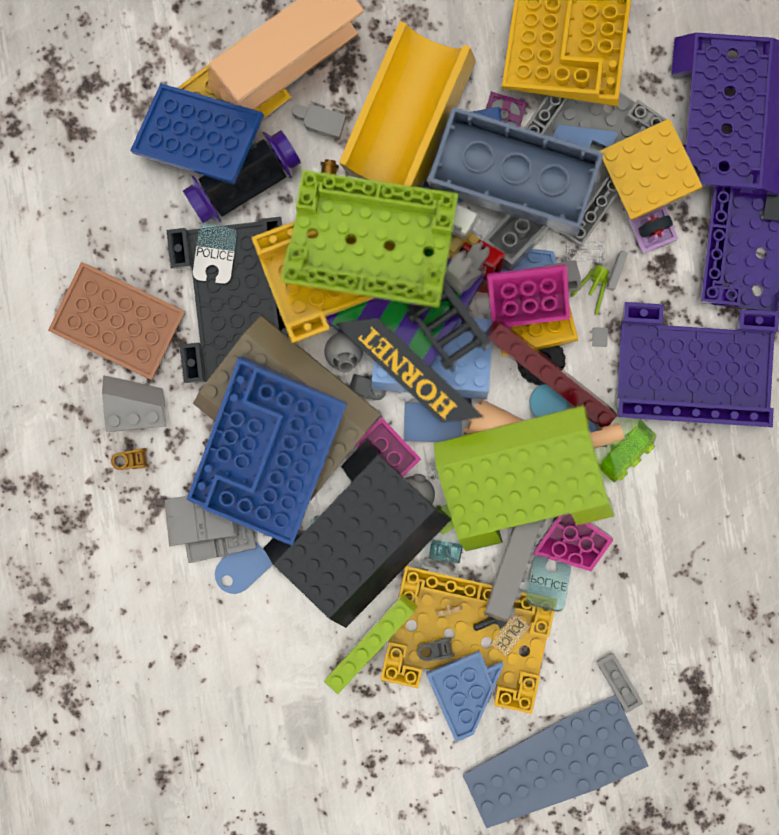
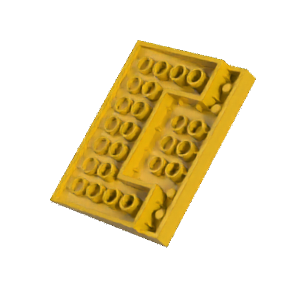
[502,0,632,106]

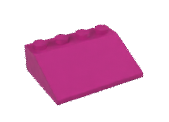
[487,264,570,327]

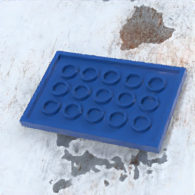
[130,83,264,184]

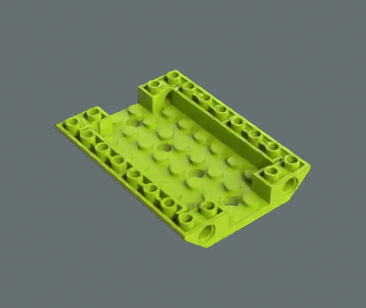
[281,170,458,307]

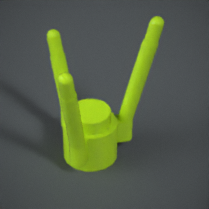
[570,265,610,315]

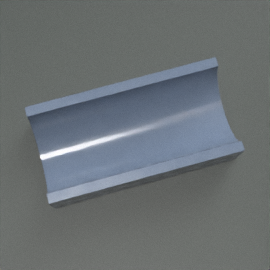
[429,107,604,236]

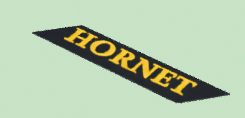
[336,318,484,422]

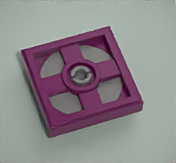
[486,91,527,127]

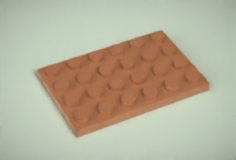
[48,262,185,380]

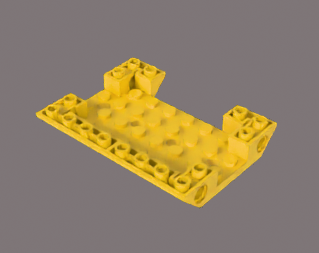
[380,566,557,714]

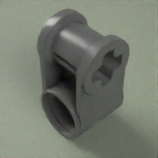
[349,374,386,400]
[416,637,455,661]

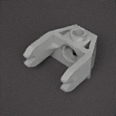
[444,242,489,295]

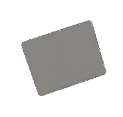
[592,327,608,347]

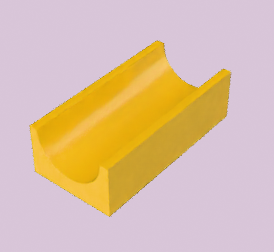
[339,21,476,188]

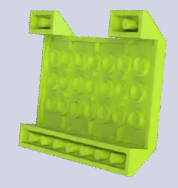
[433,405,615,551]

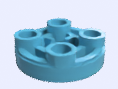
[529,384,568,417]

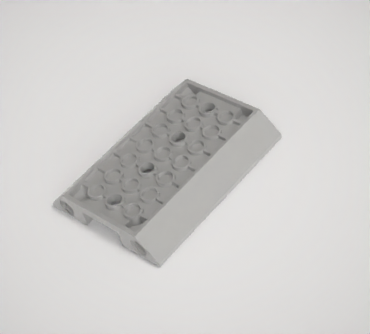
[524,92,667,247]

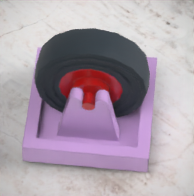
[628,206,678,254]

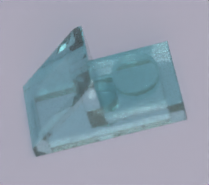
[429,539,463,563]

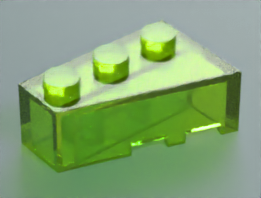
[599,419,657,482]

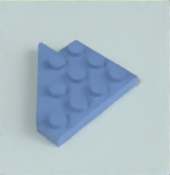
[426,650,504,742]

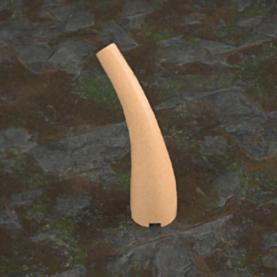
[464,399,624,448]

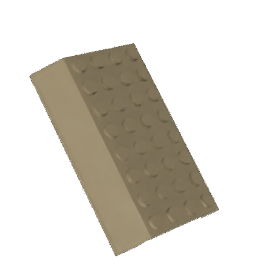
[193,315,381,501]

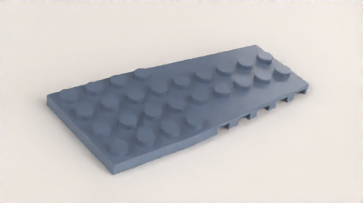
[463,695,648,828]

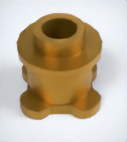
[320,159,339,175]

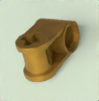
[111,448,149,470]

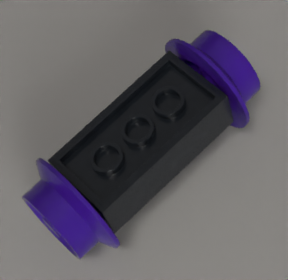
[183,130,301,223]

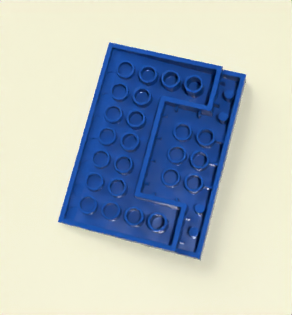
[186,356,347,545]

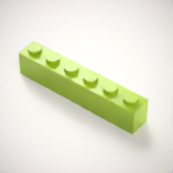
[324,594,417,694]

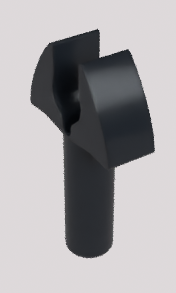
[473,617,509,631]

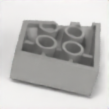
[102,375,166,432]

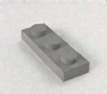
[597,653,643,713]

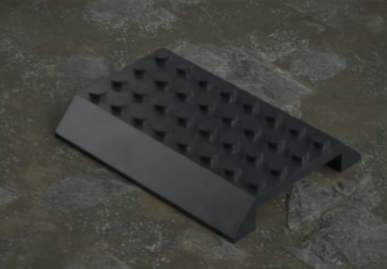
[166,217,290,383]
[264,438,452,628]

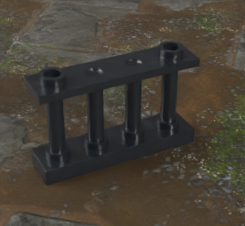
[406,280,491,373]

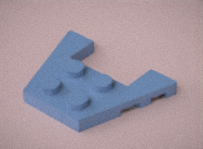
[553,124,618,148]

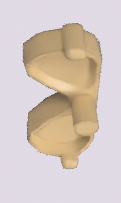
[435,603,463,616]

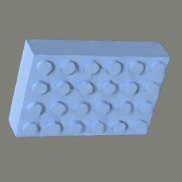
[372,318,492,400]

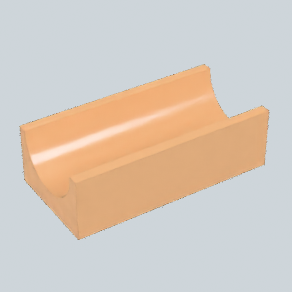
[209,0,364,110]

